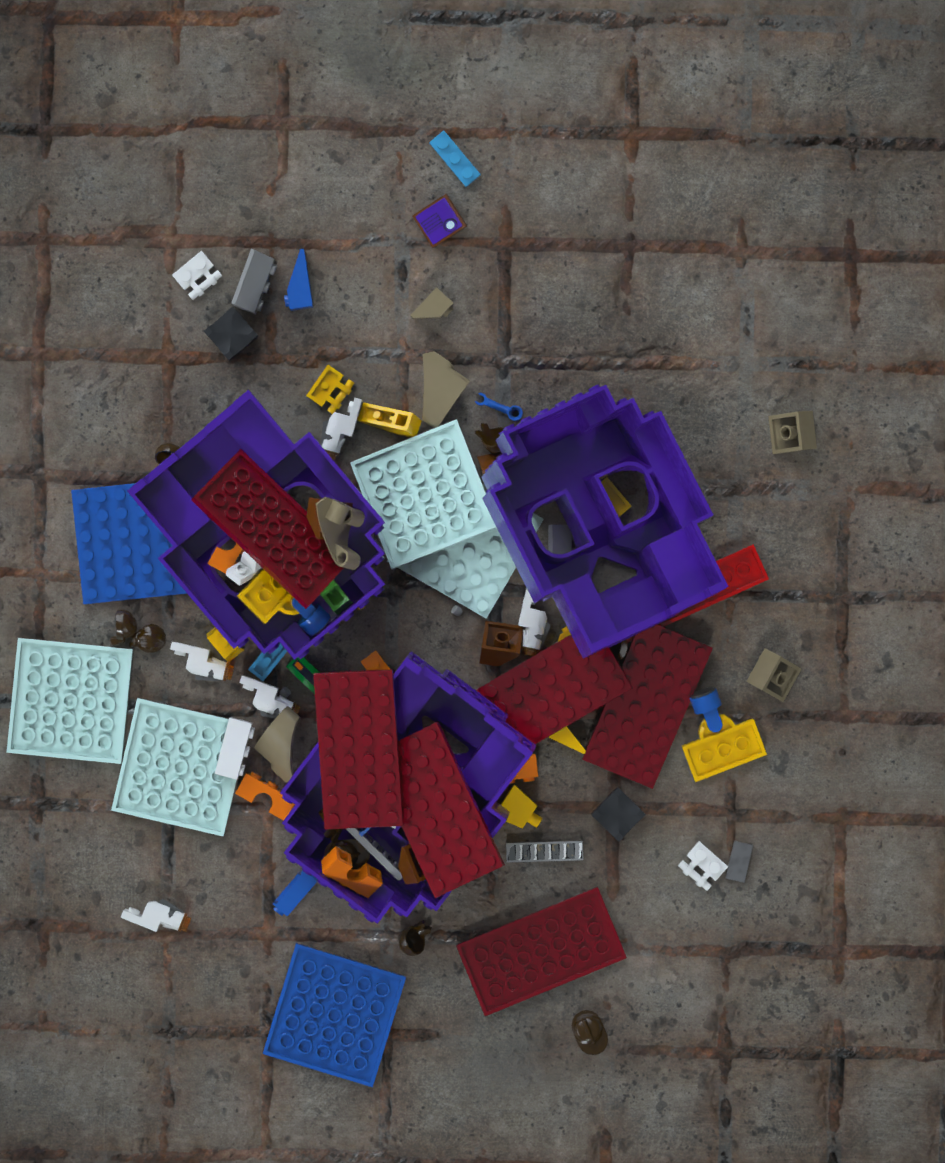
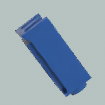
[273,870,317,916]

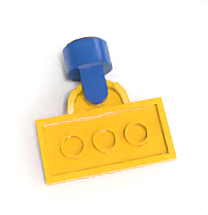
[237,569,330,636]
[682,687,767,782]

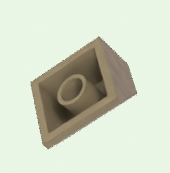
[768,411,817,454]
[746,648,801,702]

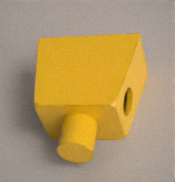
[206,627,244,662]
[501,784,543,829]

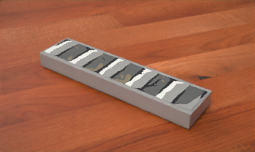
[346,828,402,880]
[506,841,583,862]

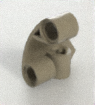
[316,497,365,570]

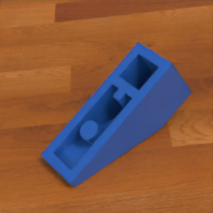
[284,249,314,311]

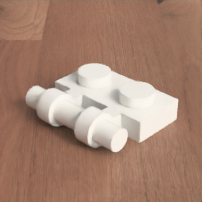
[172,251,222,300]
[678,841,728,891]

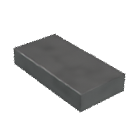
[725,841,753,883]

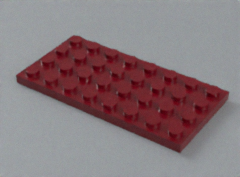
[191,449,344,609]
[582,624,713,789]
[476,635,633,745]
[313,669,404,829]
[398,722,505,898]
[456,886,627,1016]

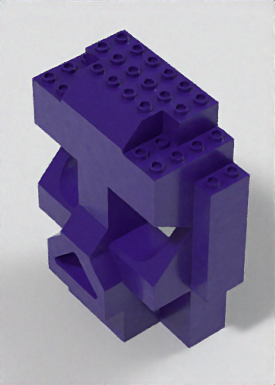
[481,384,728,659]
[127,390,385,660]
[280,651,536,924]

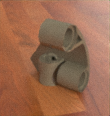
[422,351,470,428]
[255,706,301,783]

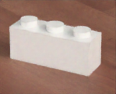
[215,717,255,780]

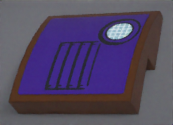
[412,194,467,248]

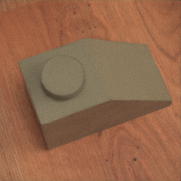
[410,287,454,320]

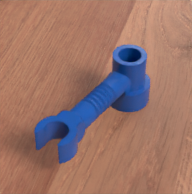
[475,393,523,421]

